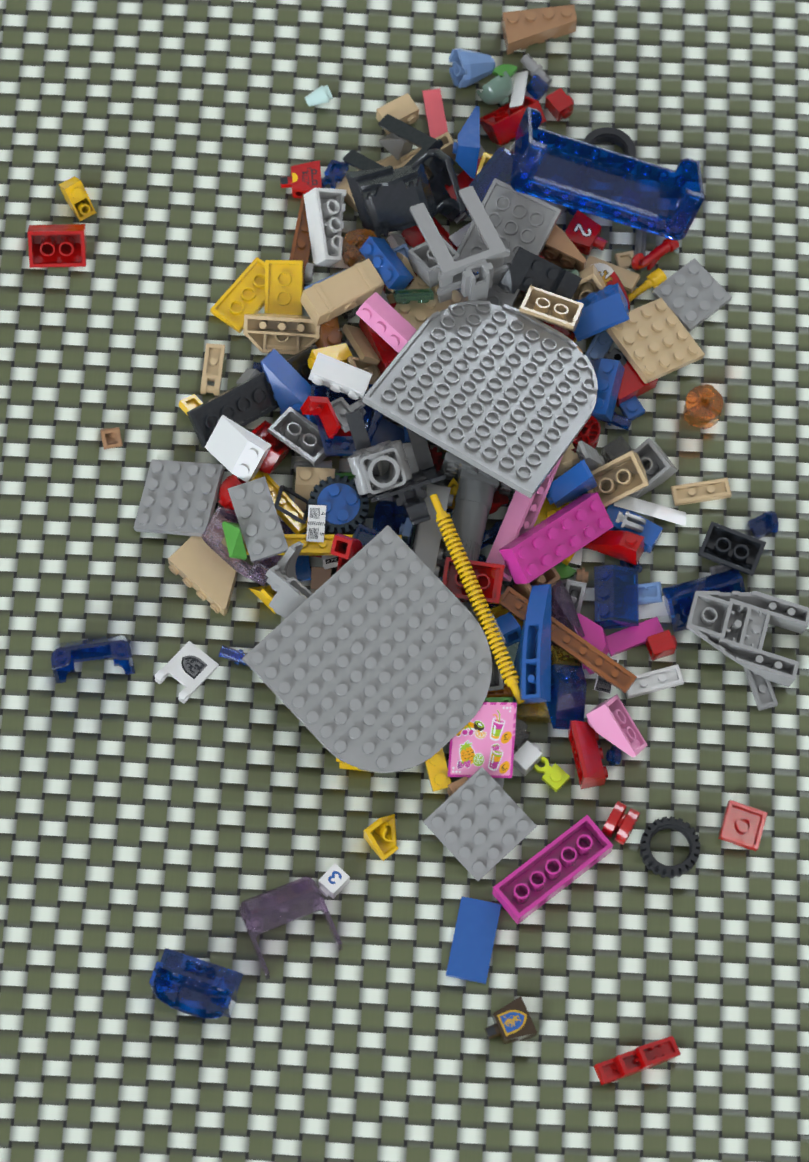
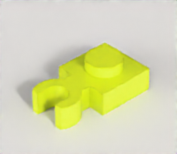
[534,757,570,792]

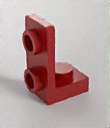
[300,396,341,439]

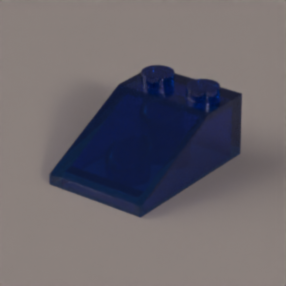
[546,664,587,730]

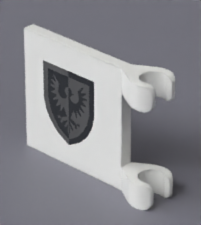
[155,641,219,703]

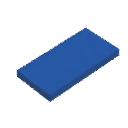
[446,896,501,984]

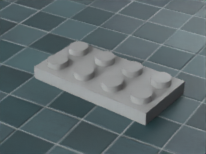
[228,476,288,563]

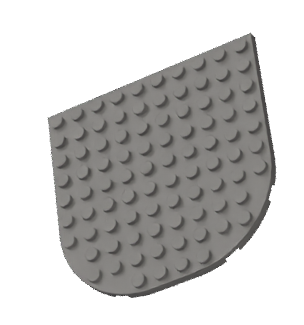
[362,300,598,498]
[242,525,492,773]

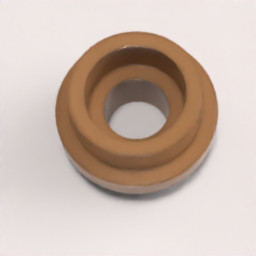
[576,567,589,583]

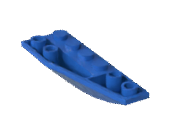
[513,584,552,704]

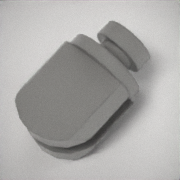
[615,511,646,532]

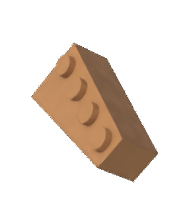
[502,4,577,55]

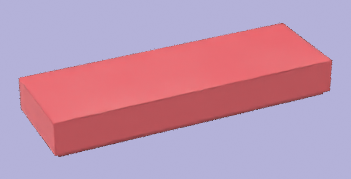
[422,89,448,139]

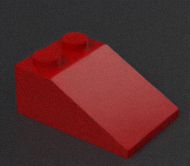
[251,420,291,474]
[442,557,505,604]

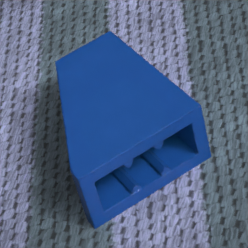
[546,460,598,508]

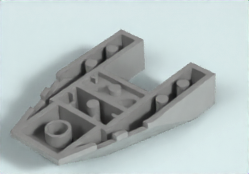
[686,591,809,687]

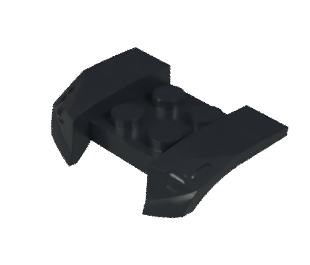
[498,247,582,299]

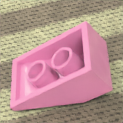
[586,694,647,757]

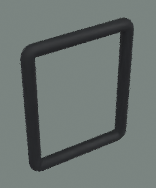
[275,485,309,524]

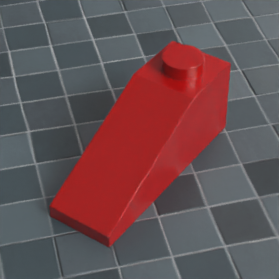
[584,530,644,565]

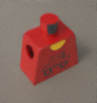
[280,160,322,199]

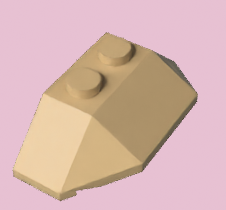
[243,313,320,355]

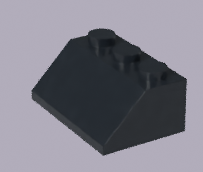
[698,521,766,577]

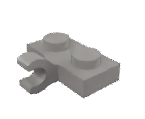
[330,397,366,432]

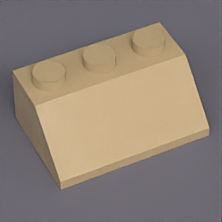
[519,285,584,332]
[588,451,649,508]

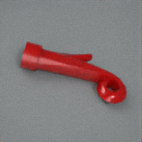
[631,235,679,270]

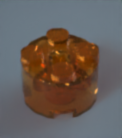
[342,229,376,267]
[683,384,723,429]

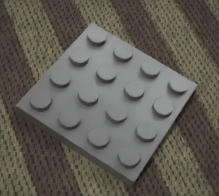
[133,459,225,537]
[423,767,537,881]

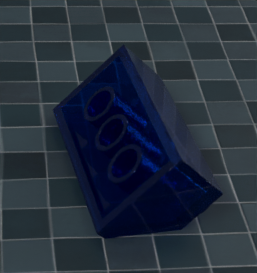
[662,569,745,632]

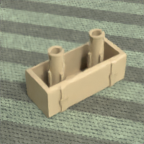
[300,258,385,327]

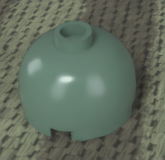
[476,71,513,106]

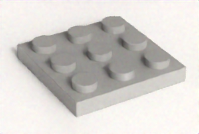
[652,258,732,332]

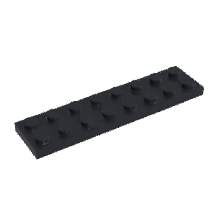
[186,345,320,447]

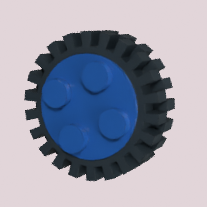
[308,475,369,535]

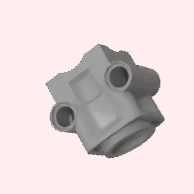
[347,440,412,495]

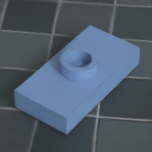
[622,582,663,607]

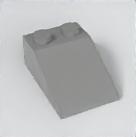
[629,438,678,499]

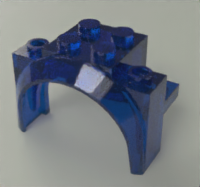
[149,948,244,1019]

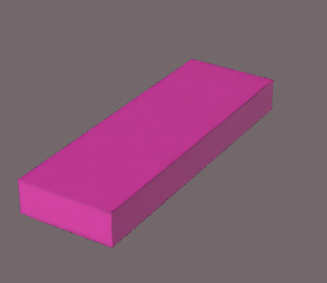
[606,617,664,656]

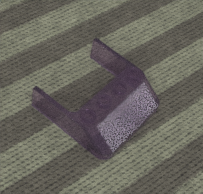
[239,877,342,980]

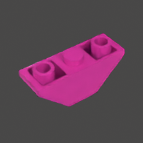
[574,613,609,675]

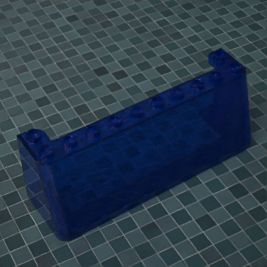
[511,106,705,241]

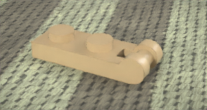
[200,343,225,396]

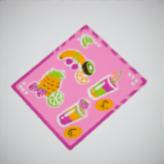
[448,702,517,778]

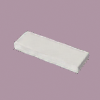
[626,664,684,699]

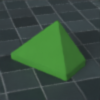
[222,521,247,560]

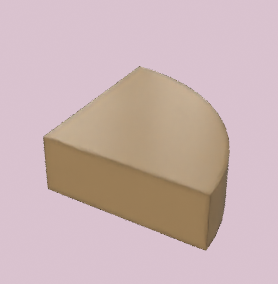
[615,251,634,269]

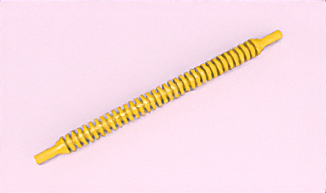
[430,494,525,705]

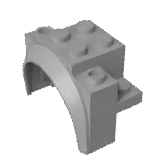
[266,541,313,619]

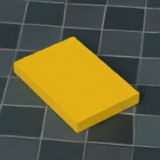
[264,260,303,316]

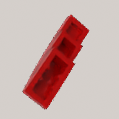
[594,1036,681,1085]

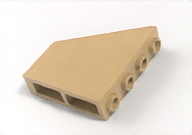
[168,512,245,616]

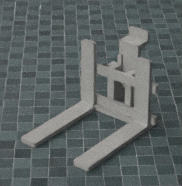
[410,186,510,303]

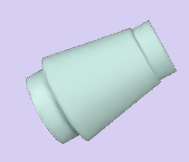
[305,85,333,107]

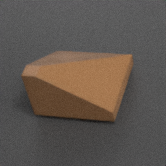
[100,427,123,450]

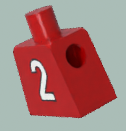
[564,210,608,255]

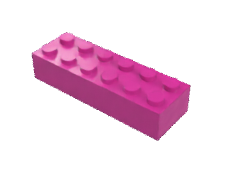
[499,492,614,584]
[492,815,613,925]

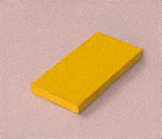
[210,257,265,333]

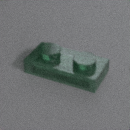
[393,288,434,304]

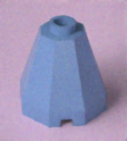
[449,48,495,88]

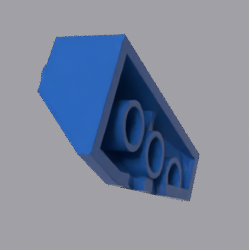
[452,106,480,179]
[260,349,321,419]

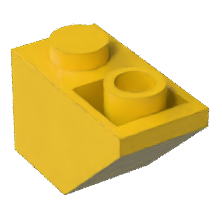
[59,176,96,221]

